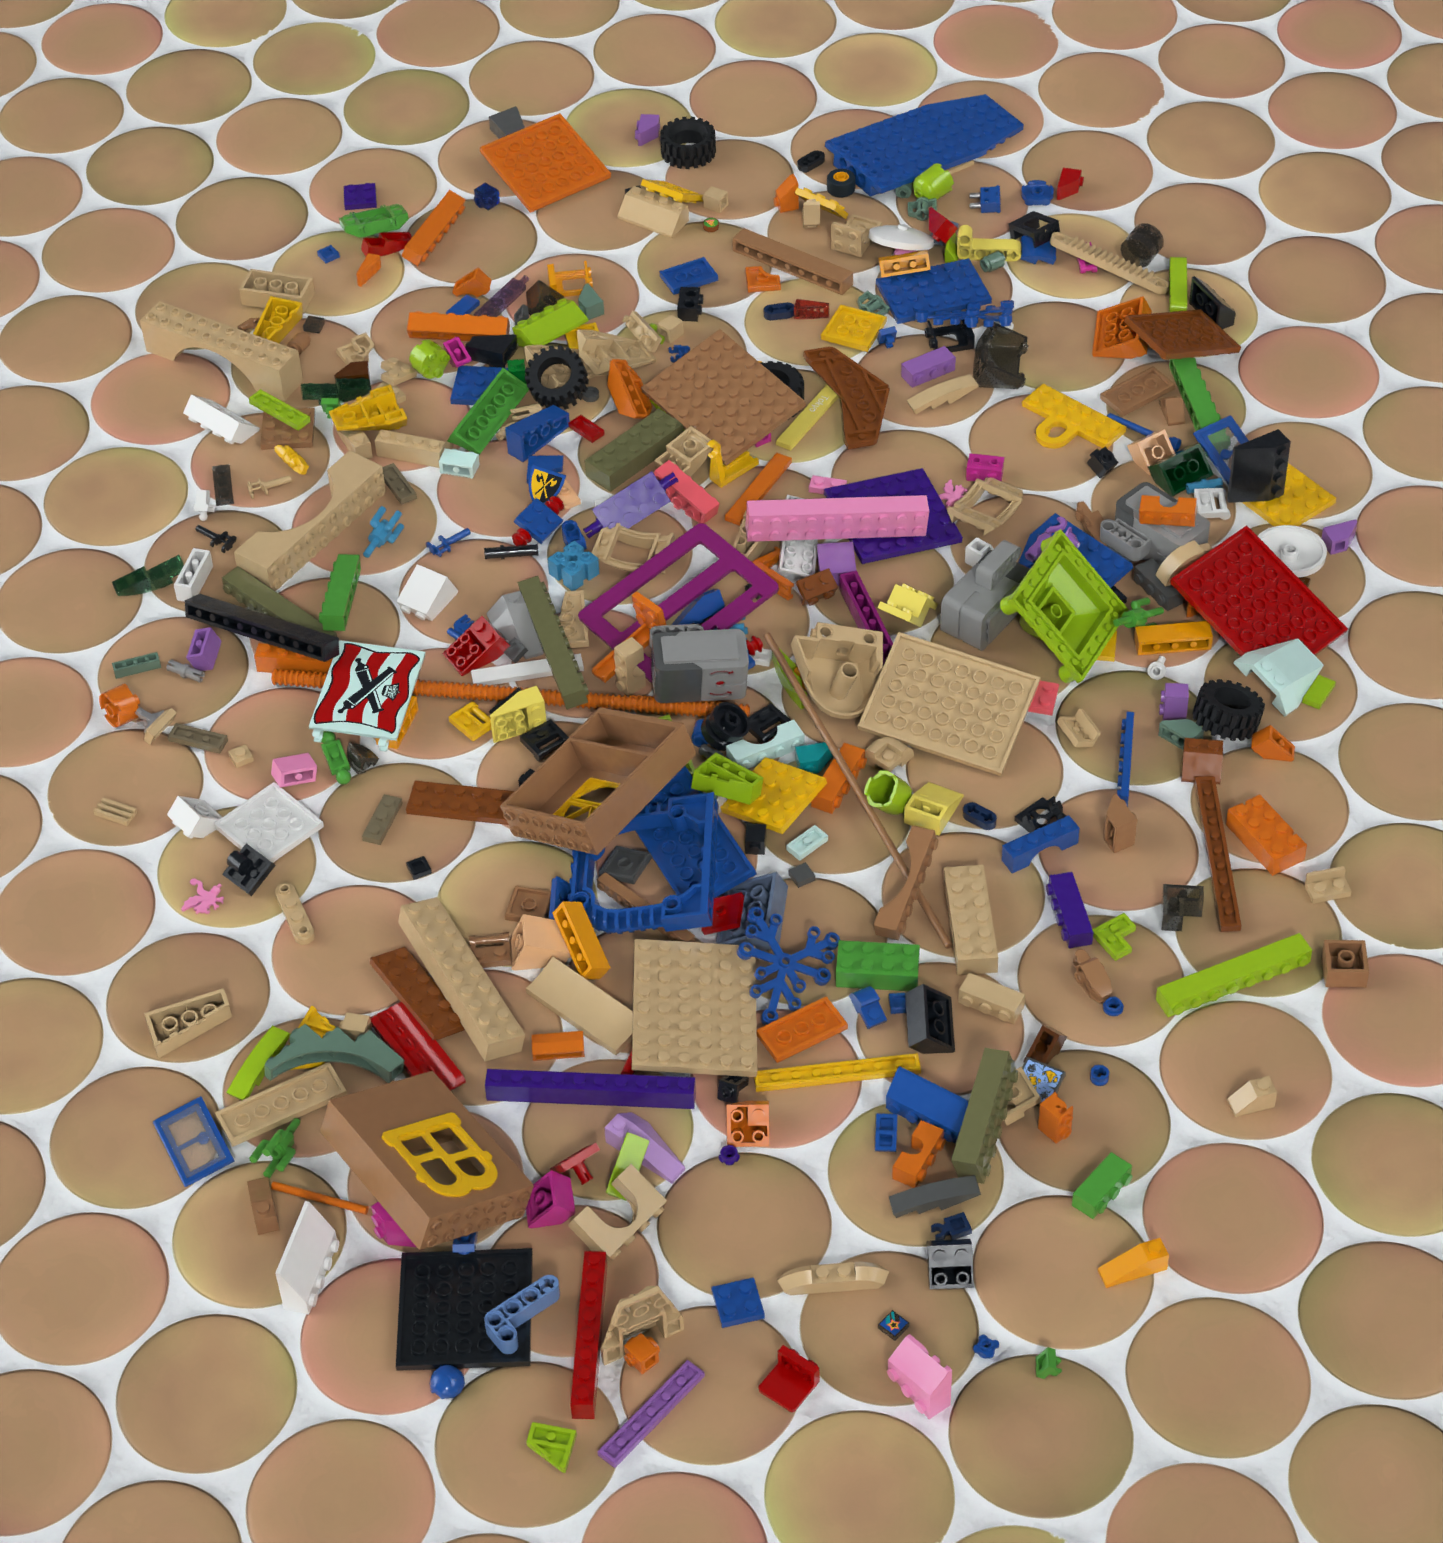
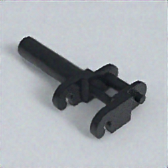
[195,525,237,553]

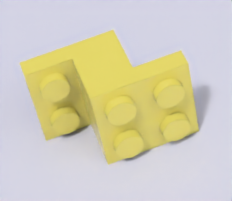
[878,584,938,627]

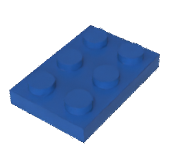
[660,257,718,295]

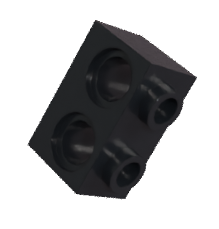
[677,287,704,322]

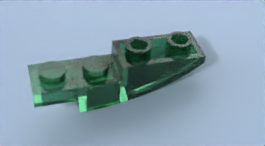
[300,378,372,405]
[112,555,184,596]

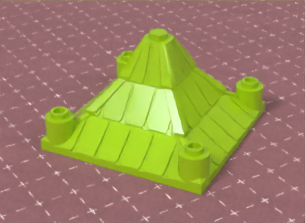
[1000,529,1129,683]

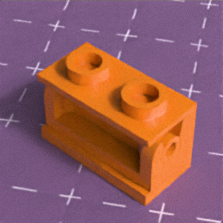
[1038,1092,1073,1144]

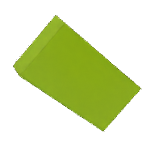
[1302,675,1336,709]

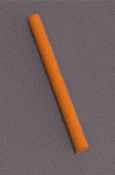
[271,1181,369,1215]

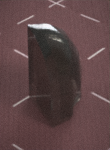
[347,742,379,774]

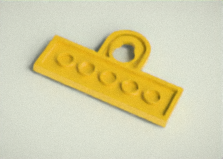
[1022,384,1127,449]

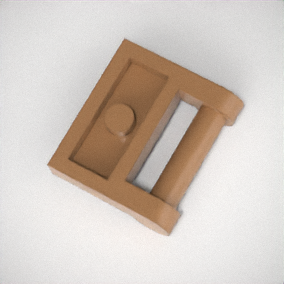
[469,932,511,968]

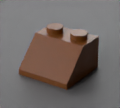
[1181,738,1223,785]

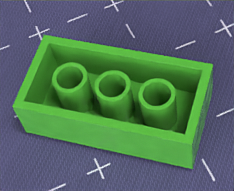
[836,940,920,991]

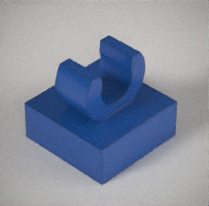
[877,326,897,348]

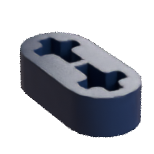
[764,302,795,321]
[963,802,997,830]

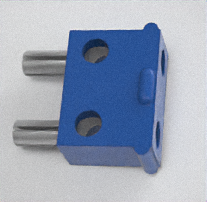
[969,185,1001,213]

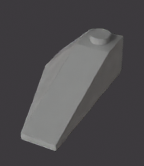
[487,591,543,659]

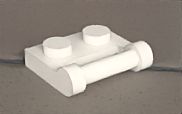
[1194,488,1231,520]

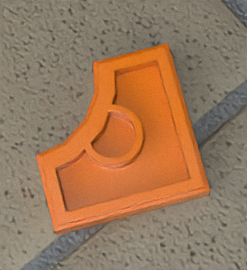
[745,266,781,292]

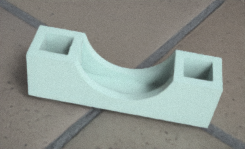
[726,720,805,769]

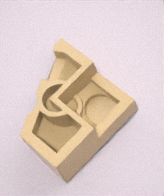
[336,332,375,365]

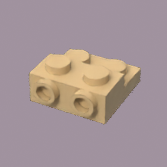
[1003,1067,1042,1126]

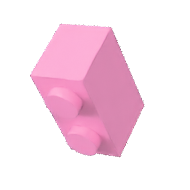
[271,753,317,788]

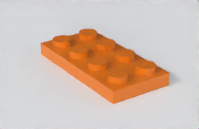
[757,996,848,1063]

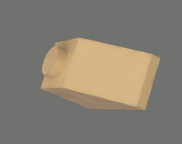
[1227,1076,1277,1117]

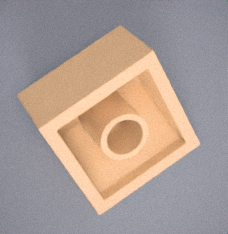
[1127,429,1175,475]

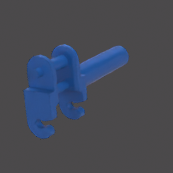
[668,345,690,363]
[426,528,471,557]

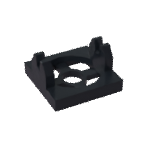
[1015,796,1066,833]

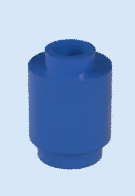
[691,719,708,747]

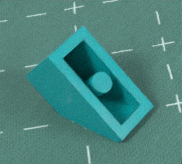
[795,742,833,774]

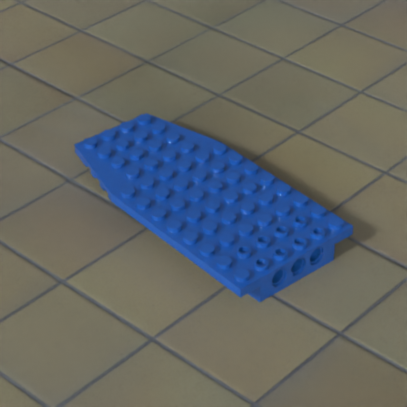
[825,94,1024,197]

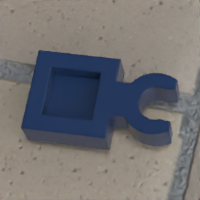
[931,1212,972,1240]

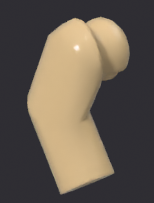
[496,422,516,441]

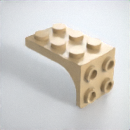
[831,214,882,257]

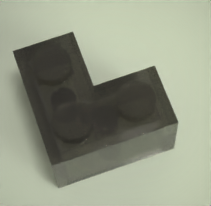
[1161,884,1204,931]

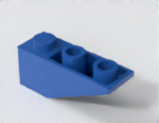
[671,589,725,625]

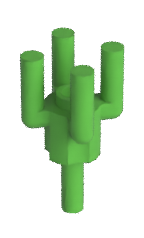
[1113,597,1164,628]
[249,1118,301,1178]

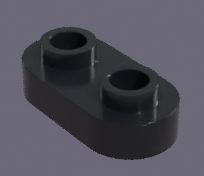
[797,150,825,173]

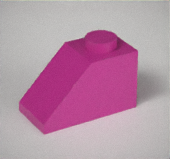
[443,337,472,368]

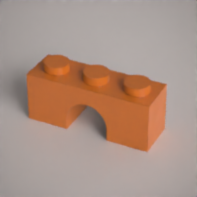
[1139,495,1197,527]
[892,1120,946,1188]

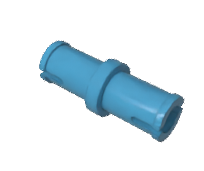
[1186,477,1223,494]

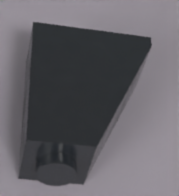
[465,334,518,365]

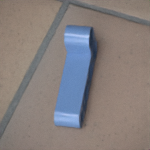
[484,1275,560,1354]

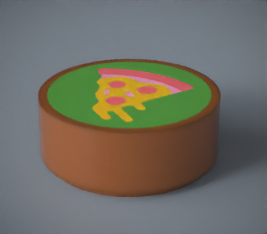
[703,218,719,232]

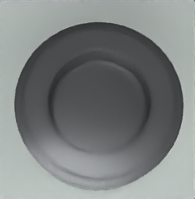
[582,386,599,402]

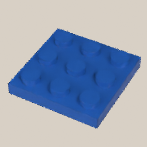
[450,366,508,405]

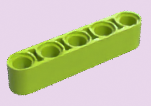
[1169,257,1187,312]

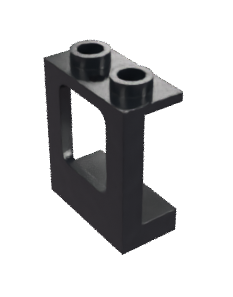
[1009,211,1060,248]
[925,319,975,352]

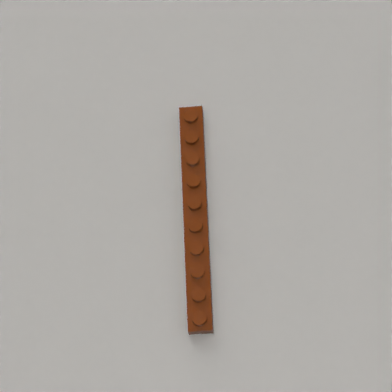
[1195,776,1242,932]

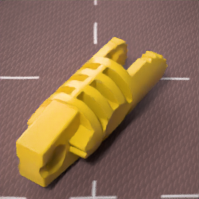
[274,445,309,475]

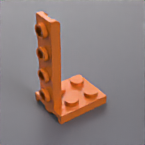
[592,591,666,683]

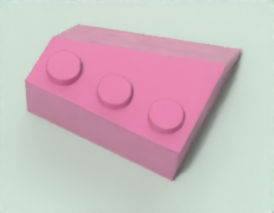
[887,1334,952,1419]

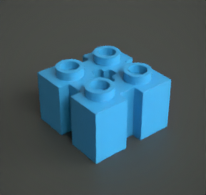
[547,541,600,591]

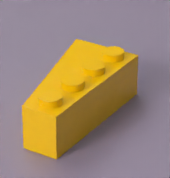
[253,296,302,343]

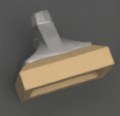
[135,707,177,745]

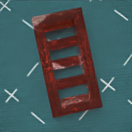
[794,299,829,319]

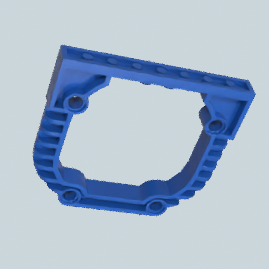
[568,792,719,934]

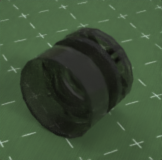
[1120,223,1164,268]

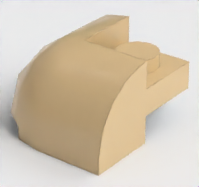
[865,737,914,772]

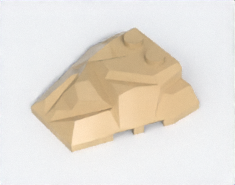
[601,1286,684,1366]

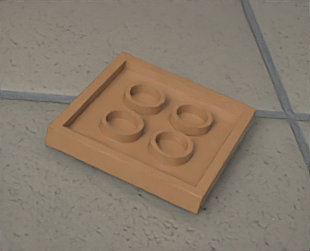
[260,408,315,450]

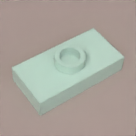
[786,825,828,861]

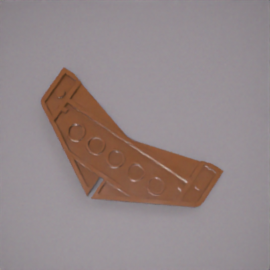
[803,347,890,450]

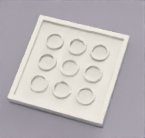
[214,782,324,863]

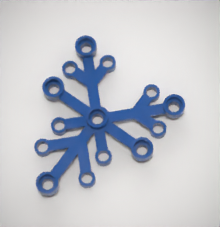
[915,300,1014,328]
[737,907,840,1025]

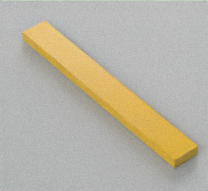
[754,1053,921,1092]

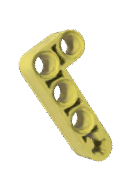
[957,225,1021,261]

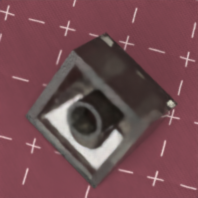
[526,280,564,316]

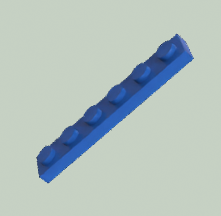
[1117,712,1134,807]

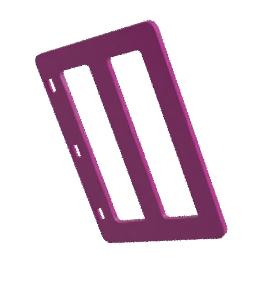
[578,523,779,683]

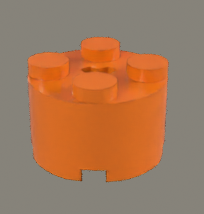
[99,683,140,728]

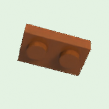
[796,568,838,606]

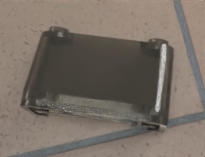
[973,322,1029,389]

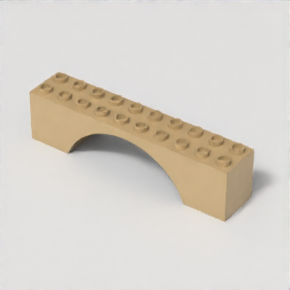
[140,301,303,401]
[234,450,386,591]

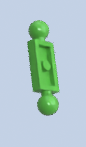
[321,731,351,785]

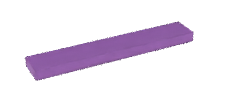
[598,1360,705,1468]

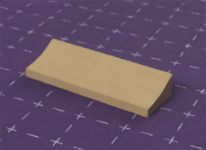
[526,957,633,1055]

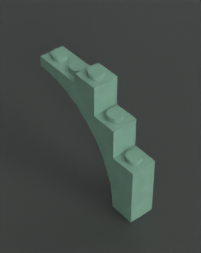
[265,1024,404,1083]

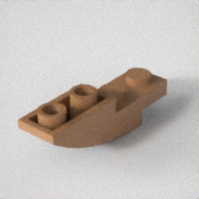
[1075,501,1108,547]

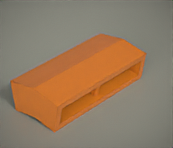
[532,1031,585,1061]

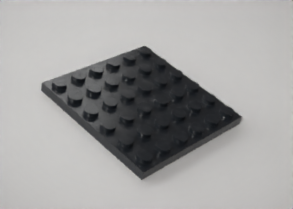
[396,1248,533,1371]

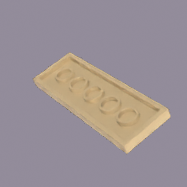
[215,1062,347,1147]

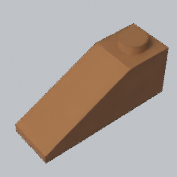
[247,1177,279,1235]

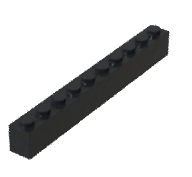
[185,594,339,662]

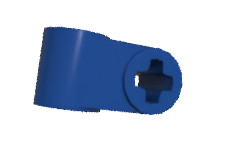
[562,520,587,550]

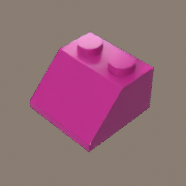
[526,1170,576,1229]
[371,1202,416,1247]

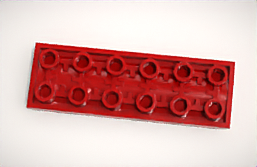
[370,1002,466,1091]

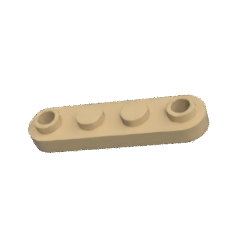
[275,883,315,945]

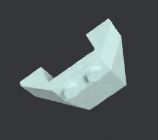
[1234,639,1324,717]

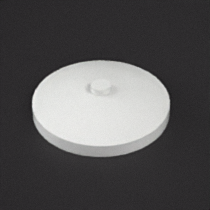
[868,224,934,251]
[1258,525,1327,578]

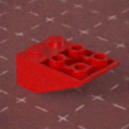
[442,616,510,676]

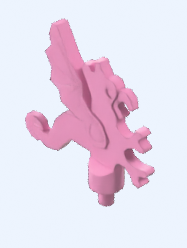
[939,479,968,509]
[181,878,224,914]

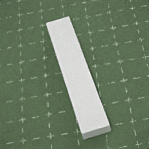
[471,653,584,686]

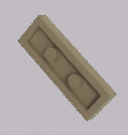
[382,463,417,505]
[168,723,228,754]
[362,794,403,845]

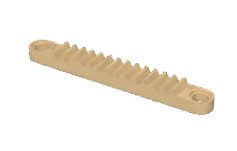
[1050,232,1170,295]

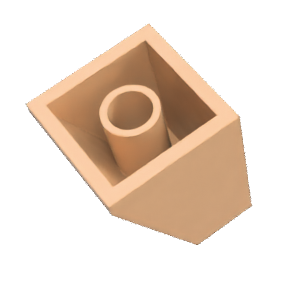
[510,914,571,971]

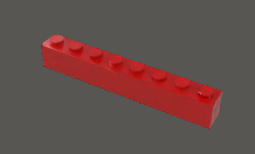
[570,1251,608,1419]

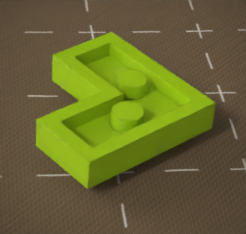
[1092,913,1136,961]

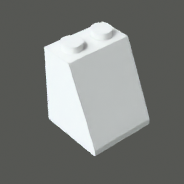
[396,564,458,621]

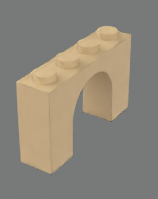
[568,1164,667,1261]

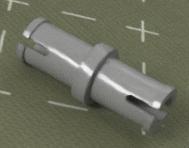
[166,659,205,683]

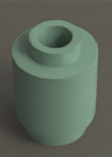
[895,182,913,198]
[980,251,1006,272]

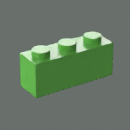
[1072,1152,1133,1219]

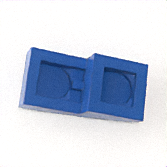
[875,1113,898,1152]

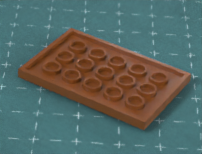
[1124,309,1241,360]

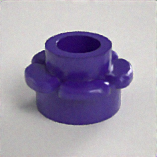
[719,1145,740,1165]

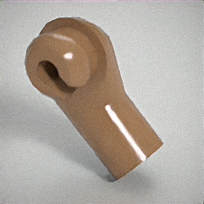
[237,318,260,331]

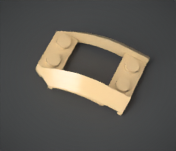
[947,478,1023,536]
[592,523,675,574]

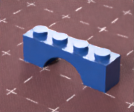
[1002,815,1080,873]

